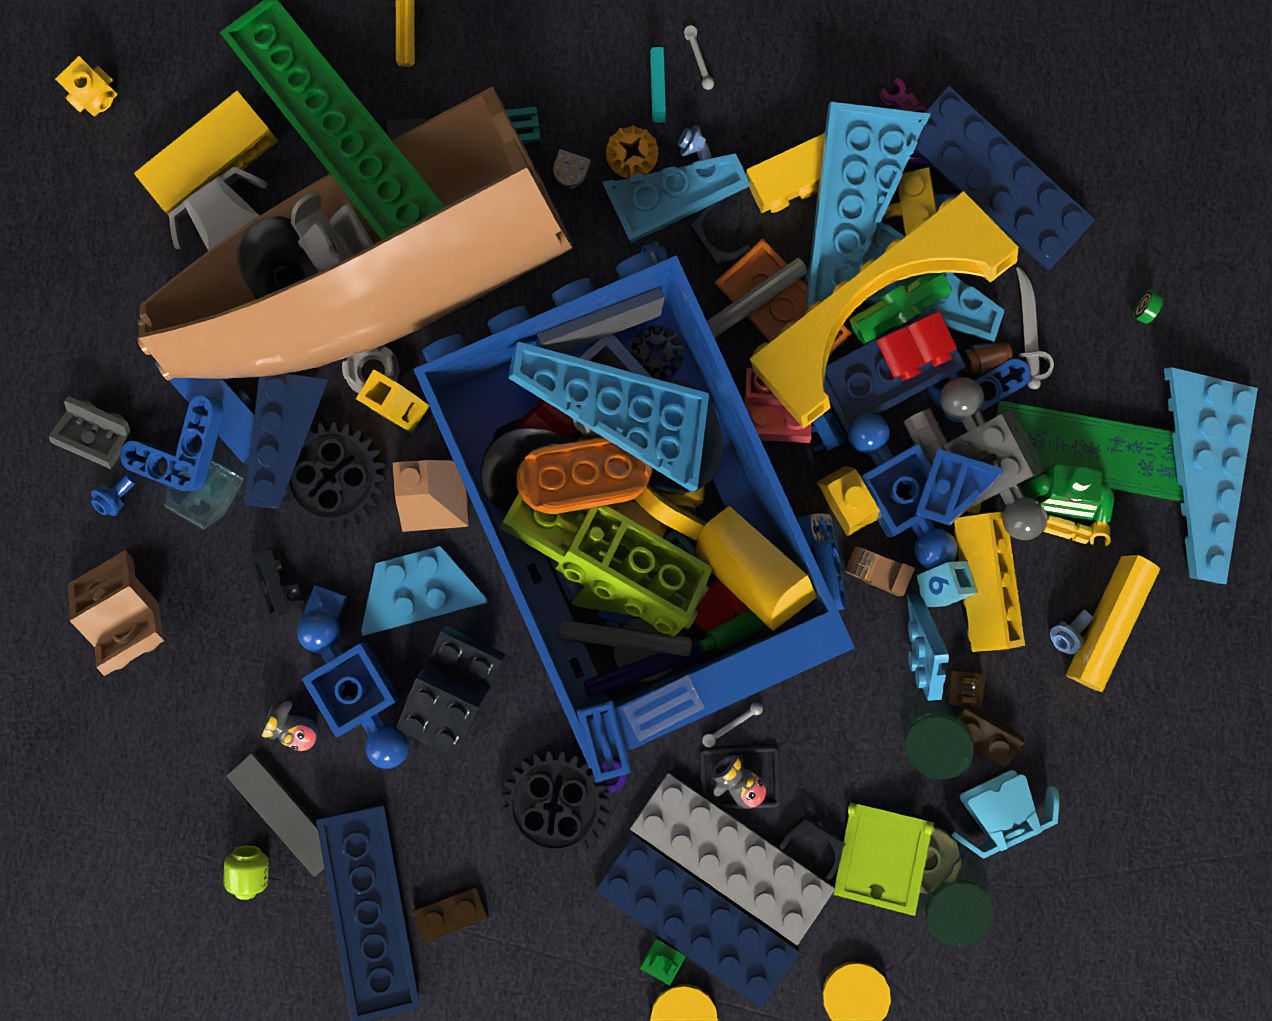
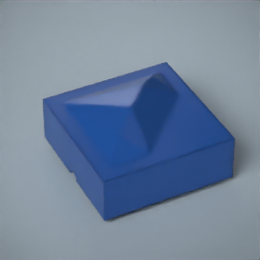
[303,585,348,622]

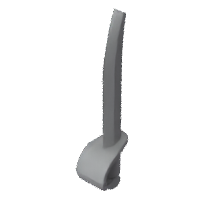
[1016,267,1054,389]

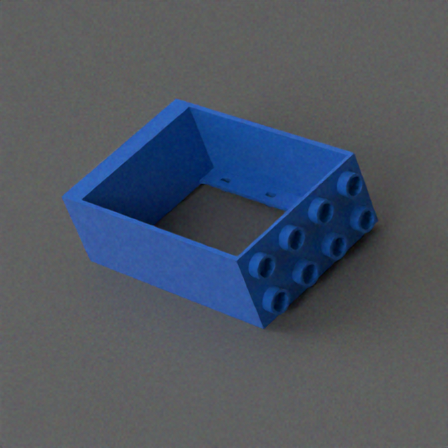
[413,250,855,768]

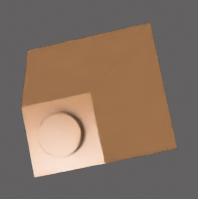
[393,460,469,532]

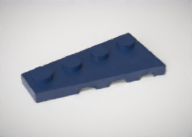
[244,373,328,509]

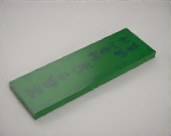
[991,401,1184,502]

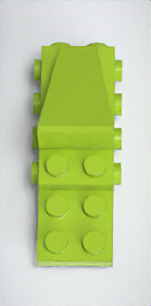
[499,493,713,637]

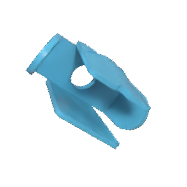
[952,770,1059,859]

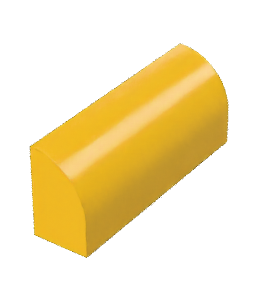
[134,91,278,215]
[696,506,817,631]
[1065,555,1160,692]

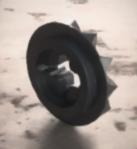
[631,326,684,379]

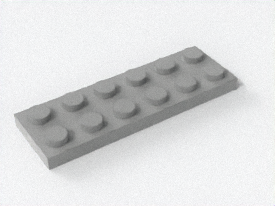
[630,772,835,945]

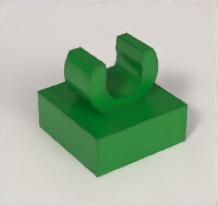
[640,936,686,986]

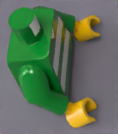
[1022,464,1114,546]

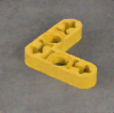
[634,484,708,541]

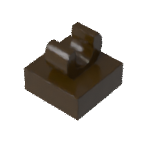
[946,670,985,708]

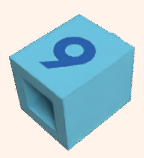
[917,561,978,608]

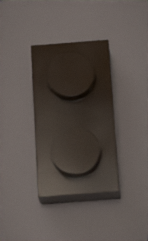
[947,703,1024,767]
[413,885,489,943]

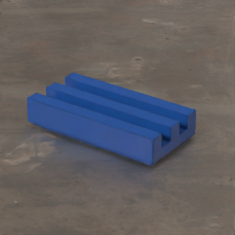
[577,700,631,782]

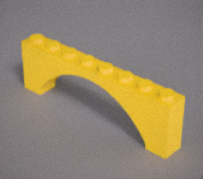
[750,191,1019,429]

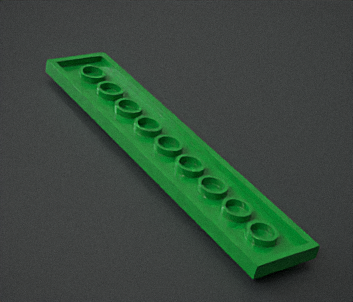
[220,0,445,240]

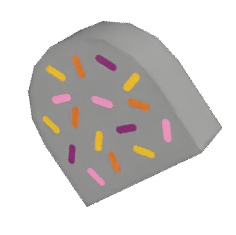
[553,149,591,189]

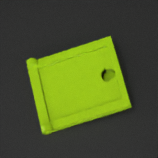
[833,803,935,916]

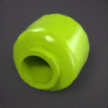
[223,845,269,900]

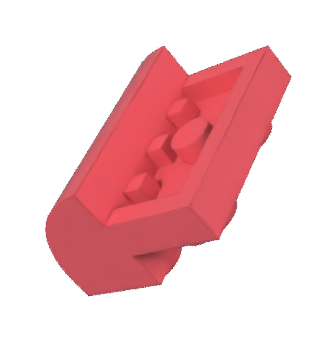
[743,368,811,443]

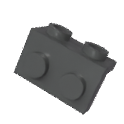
[49,396,132,469]

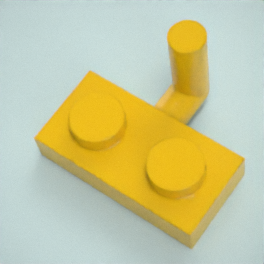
[883,167,937,236]

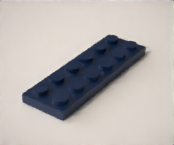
[914,86,1095,271]
[316,805,420,1021]
[595,834,800,1009]

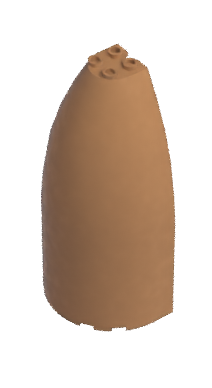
[137,86,573,380]

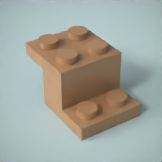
[68,550,164,676]

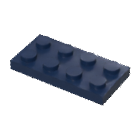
[824,308,966,431]

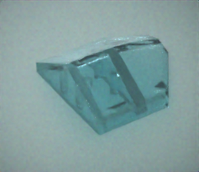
[165,460,243,529]

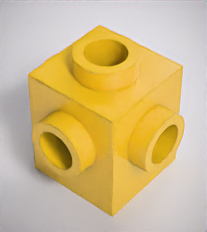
[56,56,118,117]

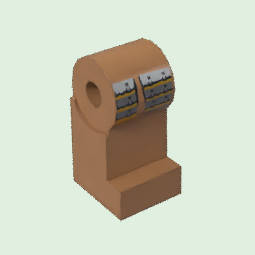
[845,547,915,596]

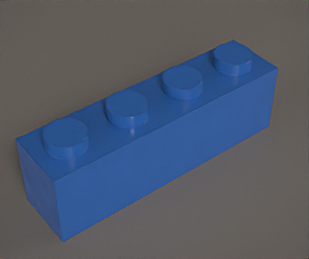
[155,362,256,465]

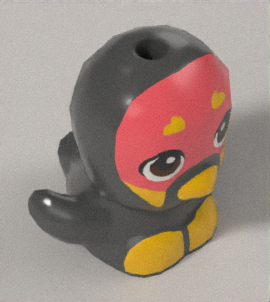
[261,700,319,751]
[711,755,766,809]

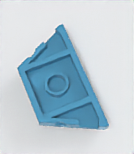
[361,546,488,636]
[907,593,949,701]

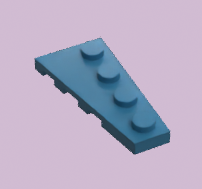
[602,153,750,243]

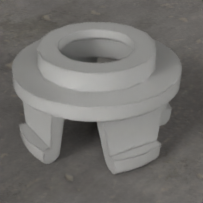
[342,345,400,394]

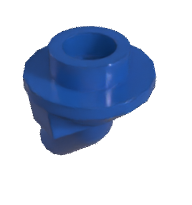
[91,474,137,516]

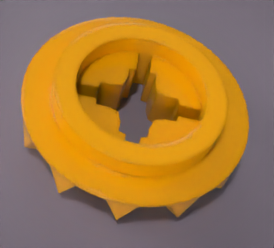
[606,125,658,178]

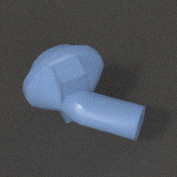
[678,125,712,161]
[1050,609,1094,654]

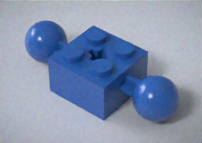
[847,412,958,570]
[297,610,409,769]

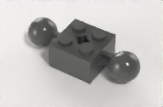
[940,377,1047,540]

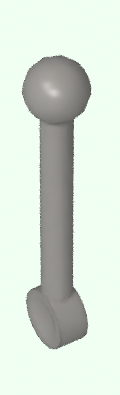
[684,25,715,90]
[703,702,763,747]

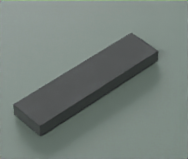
[536,288,665,354]
[226,753,324,877]

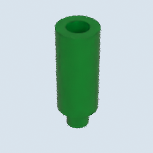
[698,610,765,653]

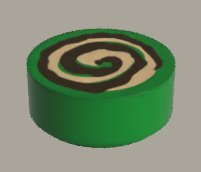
[1133,289,1164,324]

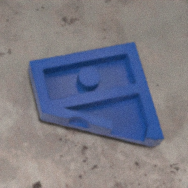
[916,449,1003,526]

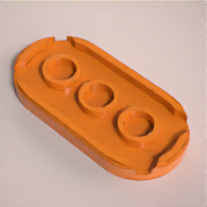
[516,437,652,514]

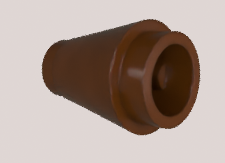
[960,341,1012,377]

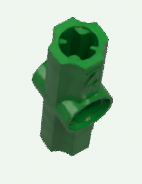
[849,273,952,344]

